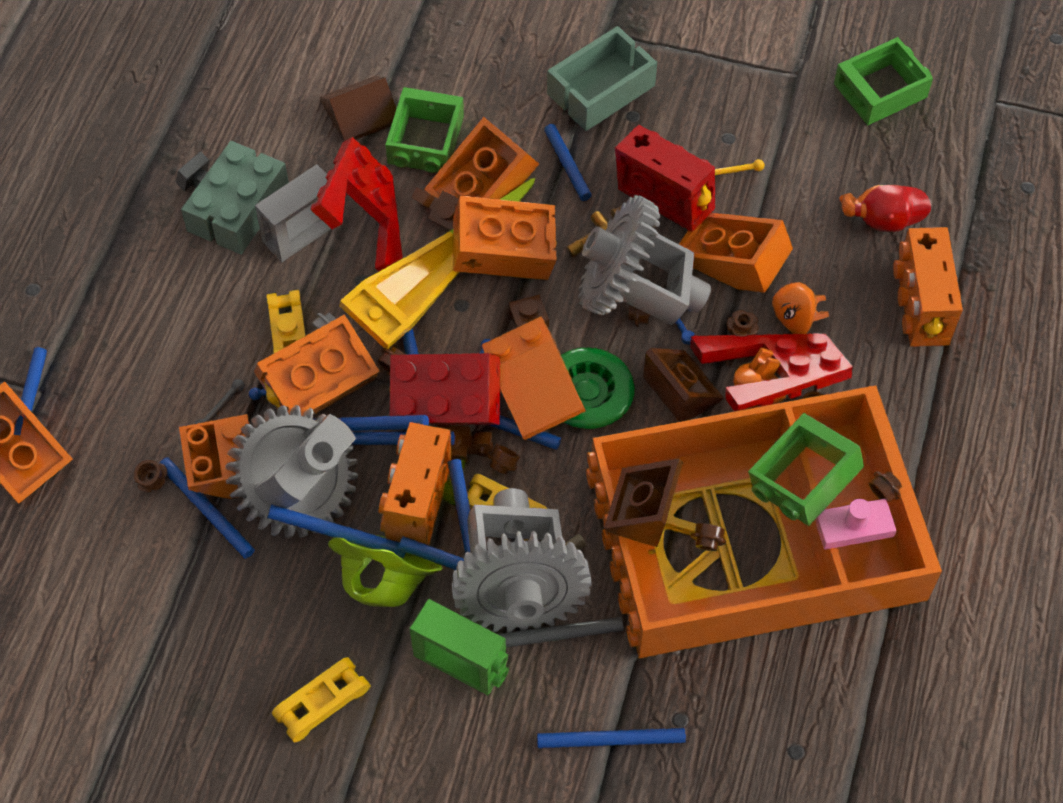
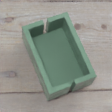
[547,26,658,131]
[181,141,289,255]

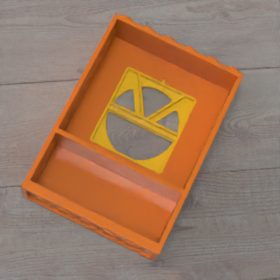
[586,385,942,658]

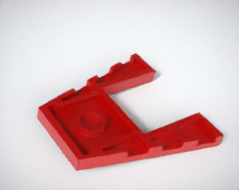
[310,137,403,272]
[690,333,853,412]

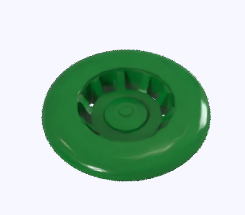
[561,347,635,429]

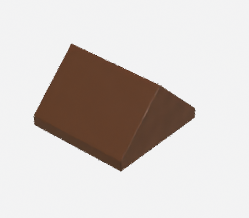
[320,76,397,142]
[643,348,724,422]
[604,459,683,547]

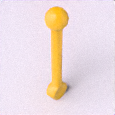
[715,159,765,175]

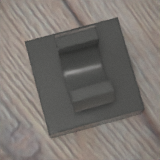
[176,151,210,191]

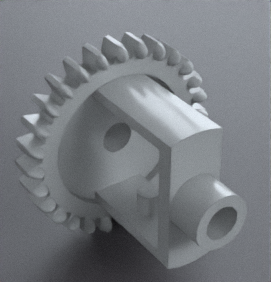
[578,195,711,325]
[225,405,358,538]
[452,488,592,633]

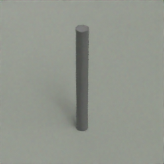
[498,617,624,648]

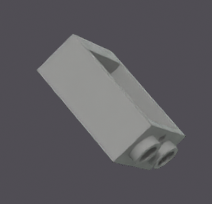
[255,164,331,262]

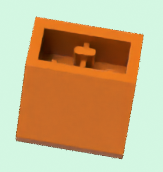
[179,414,250,499]

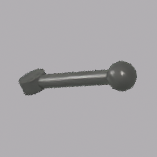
[194,379,245,424]

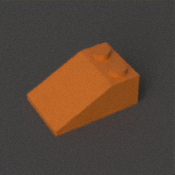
[424,117,539,200]
[679,213,793,293]
[481,316,586,440]
[0,381,73,504]

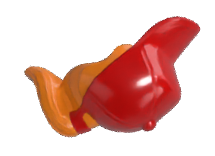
[839,185,931,232]

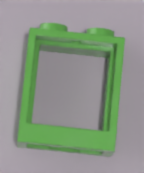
[834,37,933,125]
[385,87,464,173]
[748,413,864,526]
[410,599,509,696]

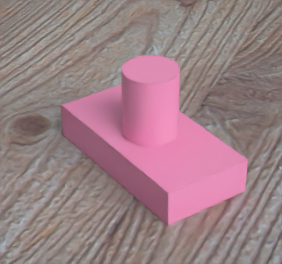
[815,499,897,550]

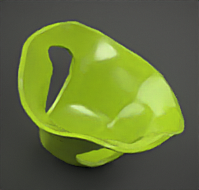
[328,535,443,607]

